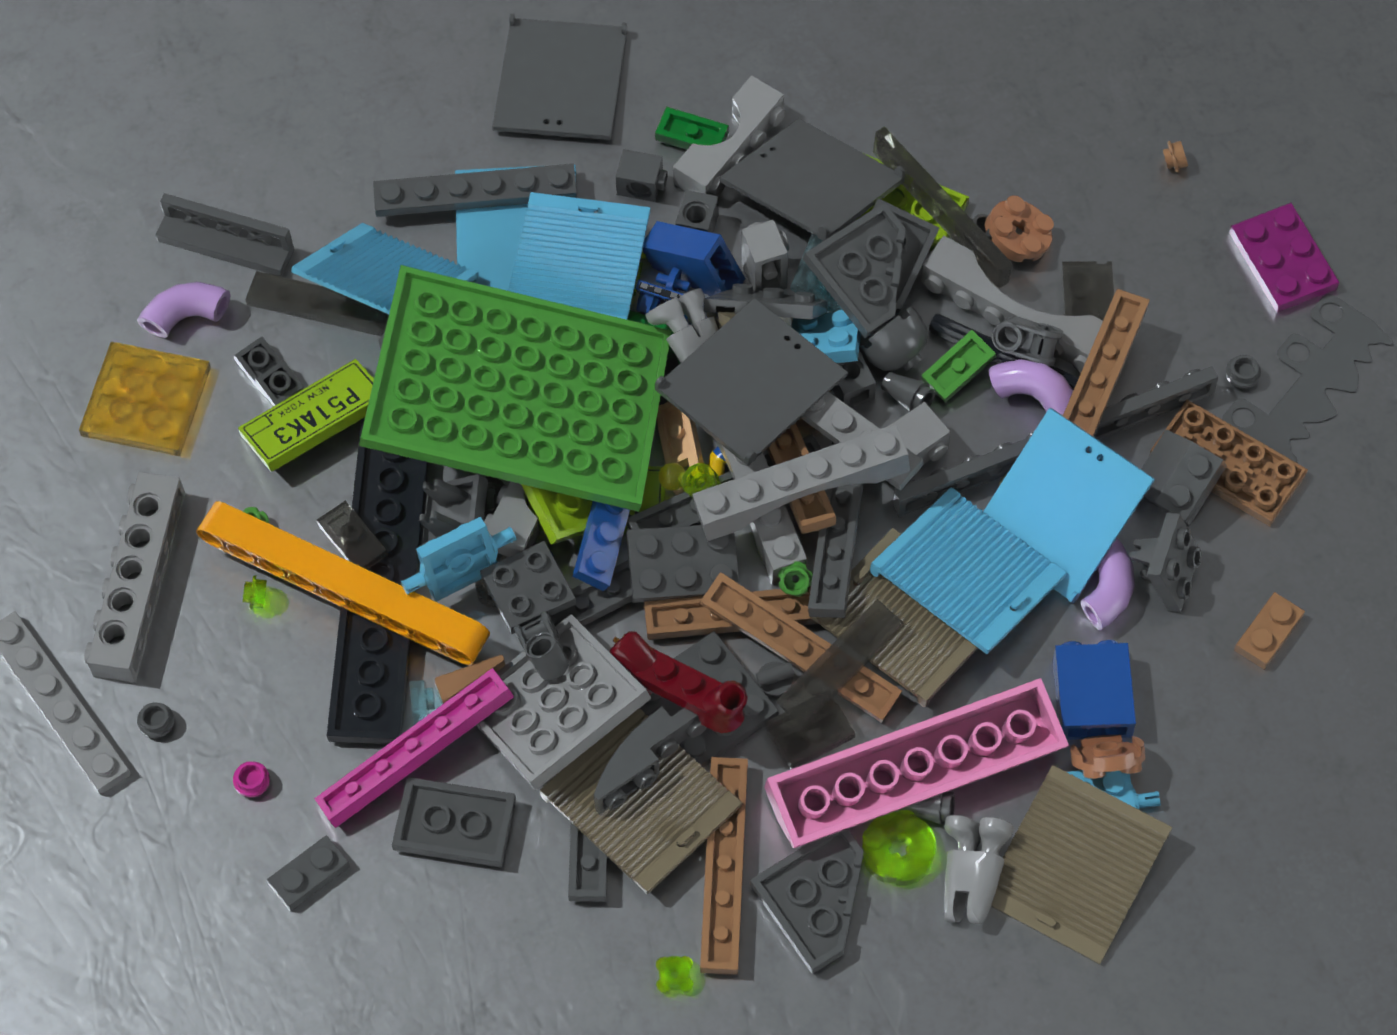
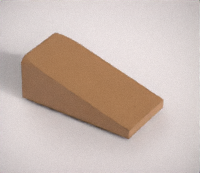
[434,655,505,704]

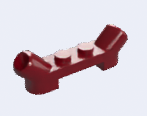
[610,631,748,733]

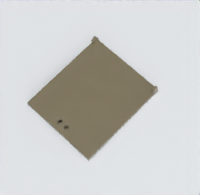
[810,528,978,707]
[540,708,742,894]
[991,765,1172,965]

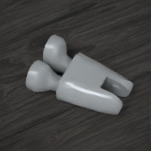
[645,288,718,363]
[944,815,1014,924]

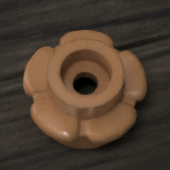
[1163,141,1188,173]

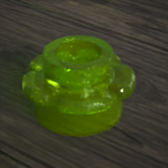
[243,575,267,610]

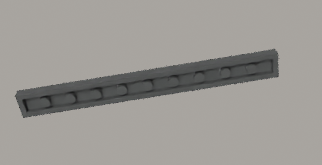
[893,366,1218,517]

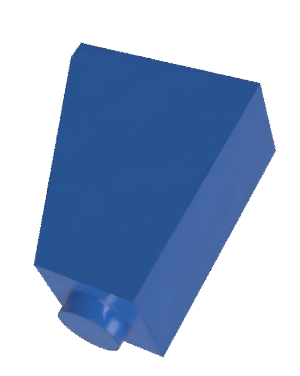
[642,221,746,296]

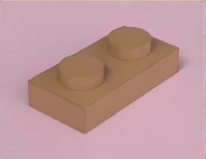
[1234,592,1305,670]

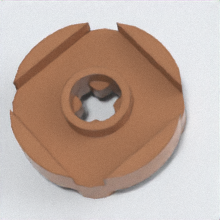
[985,195,1054,262]
[1070,734,1146,779]

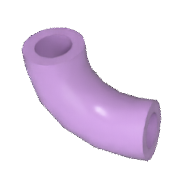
[137,282,230,338]
[989,359,1073,415]
[1081,538,1135,630]

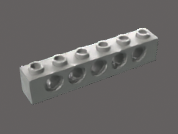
[84,472,185,683]

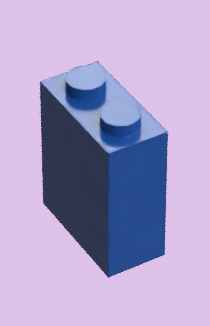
[1052,640,1136,740]

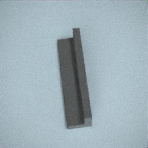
[156,193,294,277]

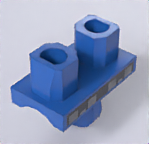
[635,267,691,323]

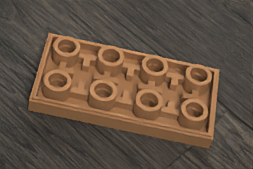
[1149,399,1308,527]

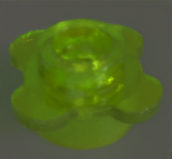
[656,956,694,994]

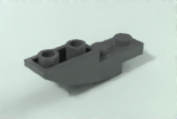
[594,706,707,815]

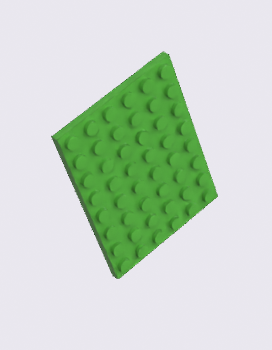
[359,265,672,512]

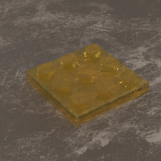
[79,342,211,456]

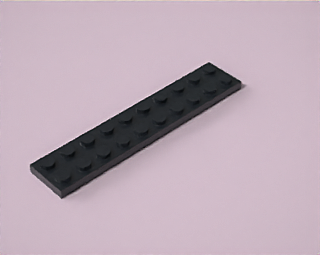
[326,417,429,744]

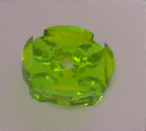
[862,810,936,886]

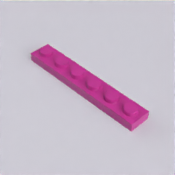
[314,668,514,828]

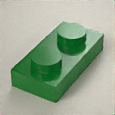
[655,106,729,150]

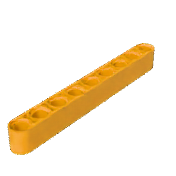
[196,501,490,666]

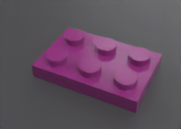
[1229,203,1339,313]

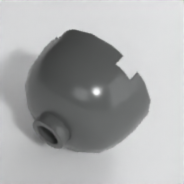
[859,306,928,372]

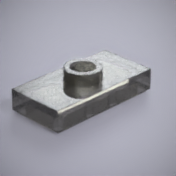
[317,500,388,570]

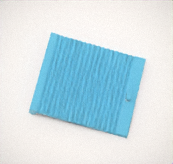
[455,164,577,291]
[508,192,651,320]
[291,223,479,314]
[983,408,1155,603]
[870,487,1067,654]

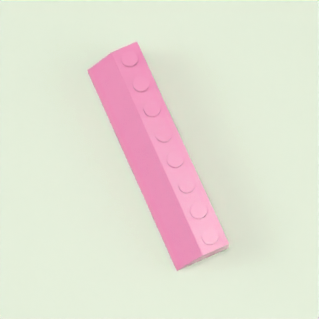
[764,678,1069,849]

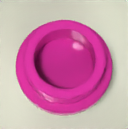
[233,761,270,798]

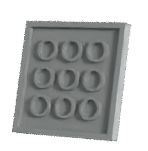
[476,614,651,791]

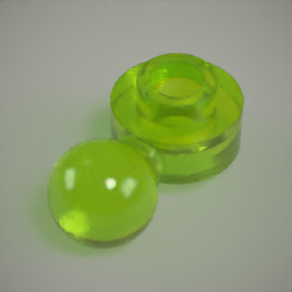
[658,463,720,499]

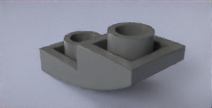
[234,336,304,406]

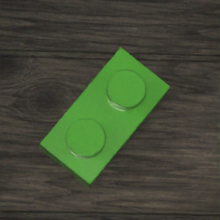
[921,330,996,403]

